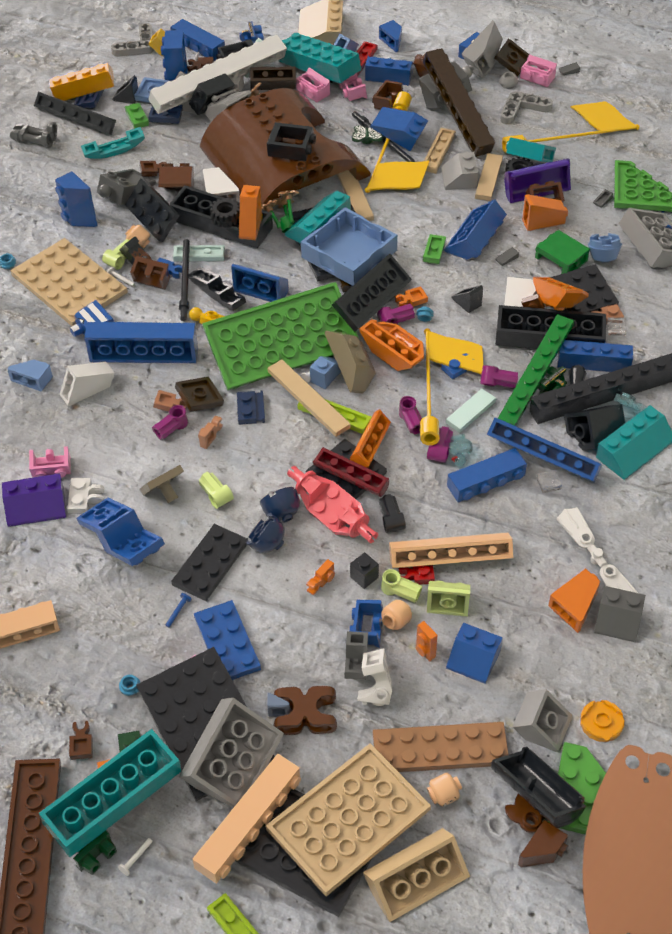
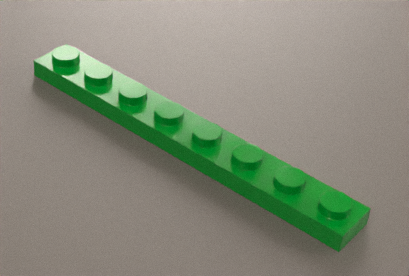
[498,314,574,426]

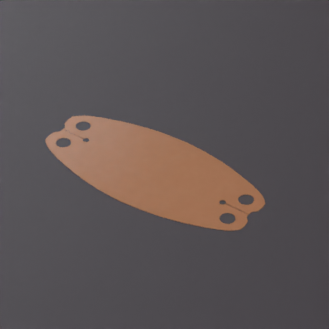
[583,745,672,934]

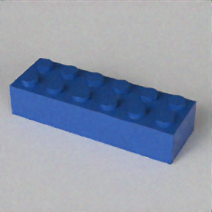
[84,322,198,363]

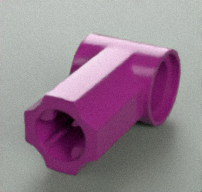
[377,304,415,325]
[480,365,518,388]
[399,396,422,435]
[152,405,188,440]
[427,426,453,463]

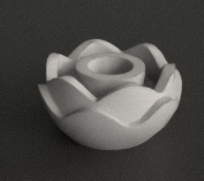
[499,72,518,88]

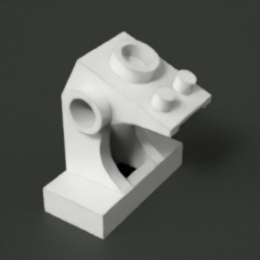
[357,649,393,706]

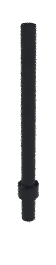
[352,111,415,162]
[179,239,190,321]

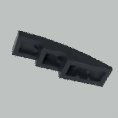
[189,267,246,311]

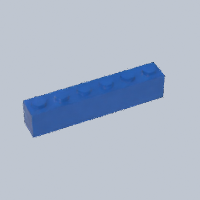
[487,417,602,483]

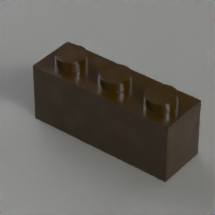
[250,67,296,90]

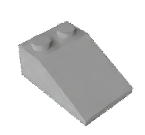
[205,90,251,122]

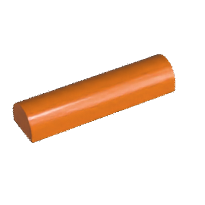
[350,409,391,468]

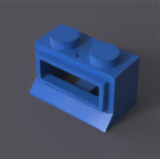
[349,600,383,648]

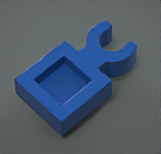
[157,257,182,279]
[441,353,468,380]

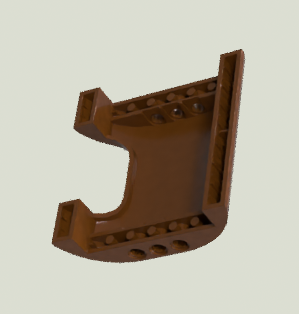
[200,88,371,205]

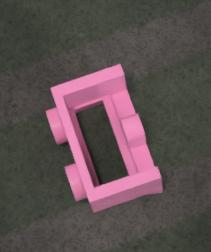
[520,54,557,87]
[296,68,330,102]
[338,73,367,101]
[29,446,71,478]

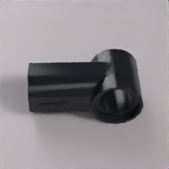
[379,494,406,533]

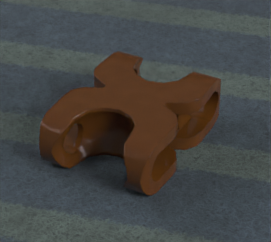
[273,686,337,735]

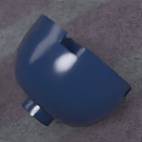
[260,487,300,523]
[246,513,285,553]

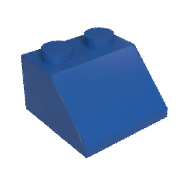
[446,622,503,684]

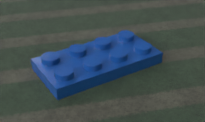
[193,600,261,680]

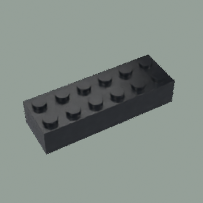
[170,185,273,249]
[495,305,606,349]

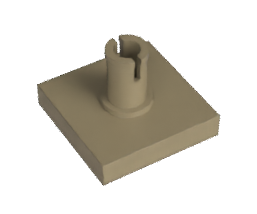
[140,465,184,503]

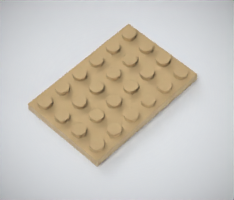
[10,238,128,326]
[266,743,431,896]

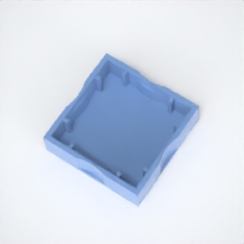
[301,207,398,286]

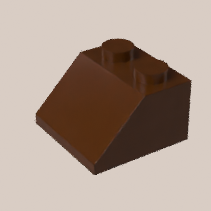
[158,163,194,187]

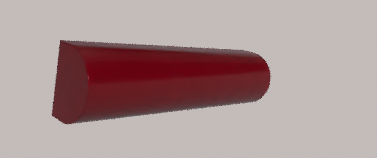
[313,447,389,497]

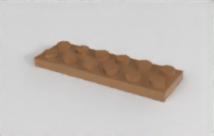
[373,722,508,772]

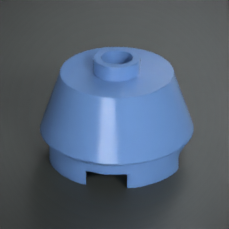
[588,233,622,262]

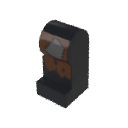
[119,236,152,265]

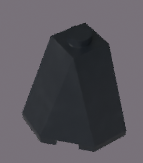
[564,404,625,450]

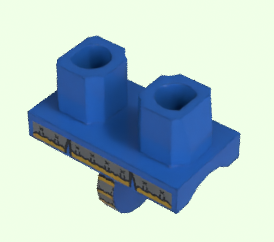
[239,21,264,43]

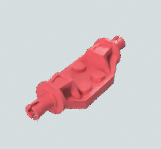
[287,466,378,543]

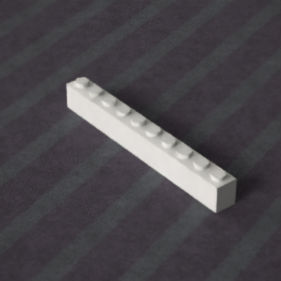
[149,35,287,114]

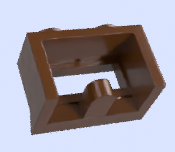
[372,80,403,110]
[526,181,565,203]
[130,256,170,290]

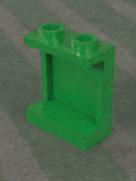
[535,230,590,274]

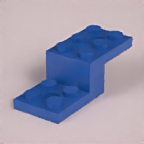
[76,498,165,566]

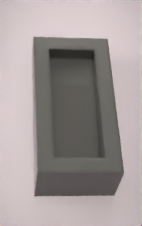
[559,62,580,76]
[593,189,613,208]
[496,247,519,266]

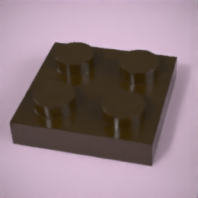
[494,38,529,77]
[175,376,224,412]

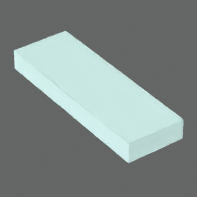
[173,245,225,261]
[446,389,496,433]

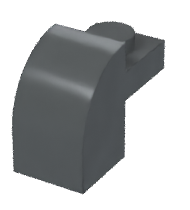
[344,631,368,680]

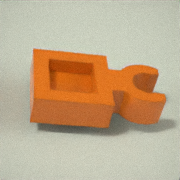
[395,286,428,307]
[306,559,335,595]

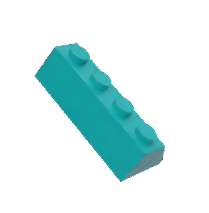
[284,191,351,243]
[596,405,672,480]

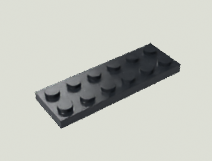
[332,254,412,332]

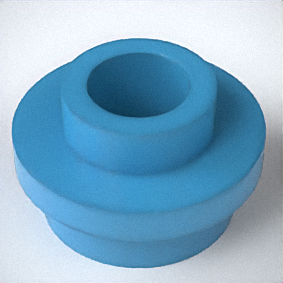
[0,253,16,269]
[416,306,434,322]
[119,675,140,696]

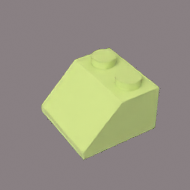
[427,581,470,617]

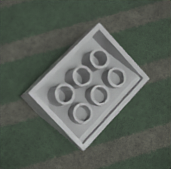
[618,208,672,268]
[179,698,284,808]

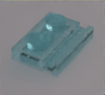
[614,392,647,412]

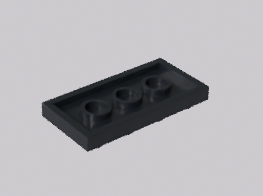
[125,178,180,242]
[171,523,248,601]

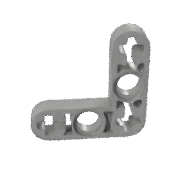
[111,23,154,57]
[500,91,553,124]

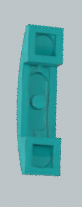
[81,127,145,159]

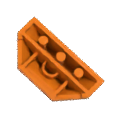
[533,277,589,310]
[359,319,424,371]

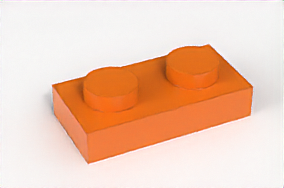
[416,621,438,662]

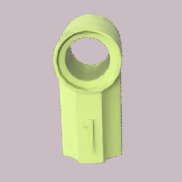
[102,239,129,270]
[199,472,234,509]
[381,569,422,603]

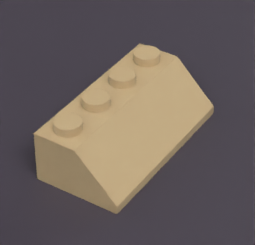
[363,828,470,922]

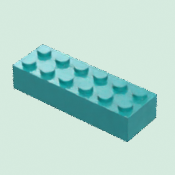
[278,33,361,83]
[39,729,182,857]

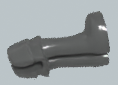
[10,122,57,147]

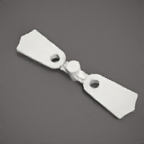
[557,507,638,593]

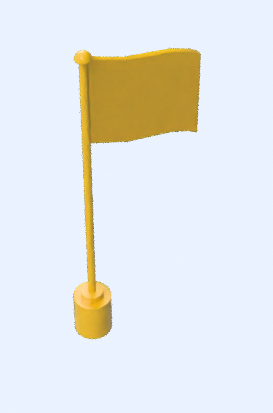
[365,92,430,193]
[502,101,640,153]
[420,328,483,445]

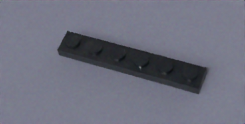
[34,92,116,135]

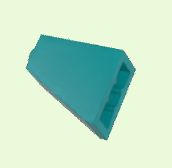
[506,137,556,163]

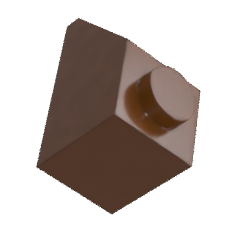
[518,820,569,867]

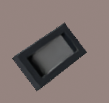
[112,75,138,104]
[451,285,483,313]

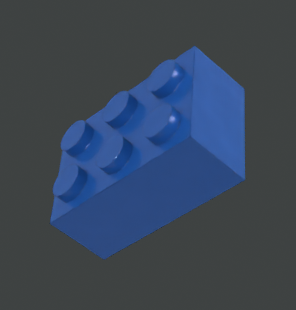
[161,30,188,81]

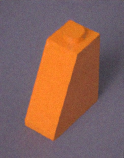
[239,185,262,240]
[522,194,568,231]
[548,568,600,633]

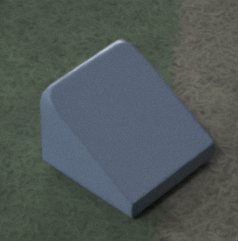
[267,693,290,717]

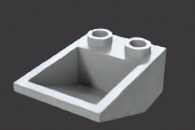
[462,20,503,79]

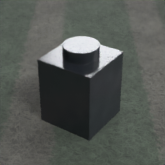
[350,552,379,589]

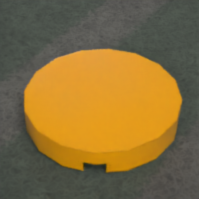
[580,700,624,742]

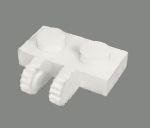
[67,478,105,514]

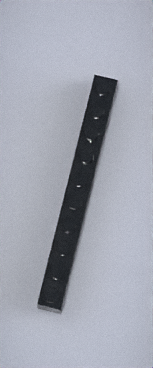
[529,353,672,424]

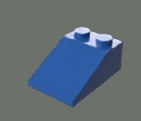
[370,107,428,151]

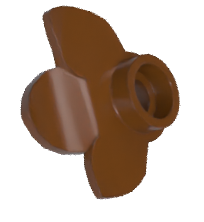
[505,794,545,833]

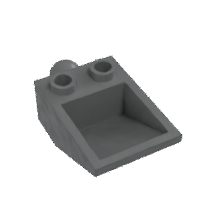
[97,169,156,206]

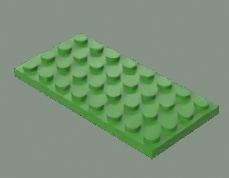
[202,282,359,391]

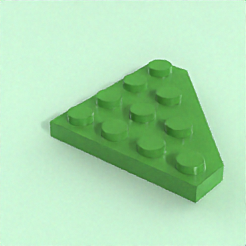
[614,160,672,212]
[549,742,606,835]

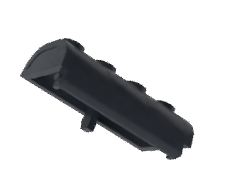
[491,747,586,828]

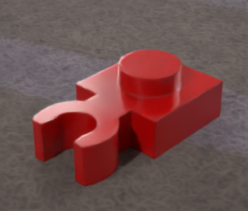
[399,565,435,585]

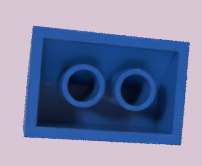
[365,57,414,86]
[55,171,98,227]
[231,264,289,302]

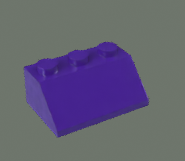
[2,473,66,527]

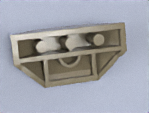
[324,331,376,393]

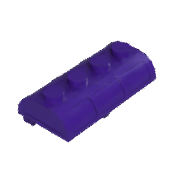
[504,158,571,203]

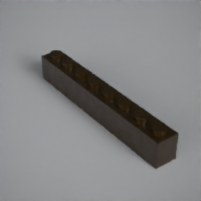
[423,48,495,157]

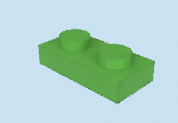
[125,103,149,129]
[423,234,446,264]

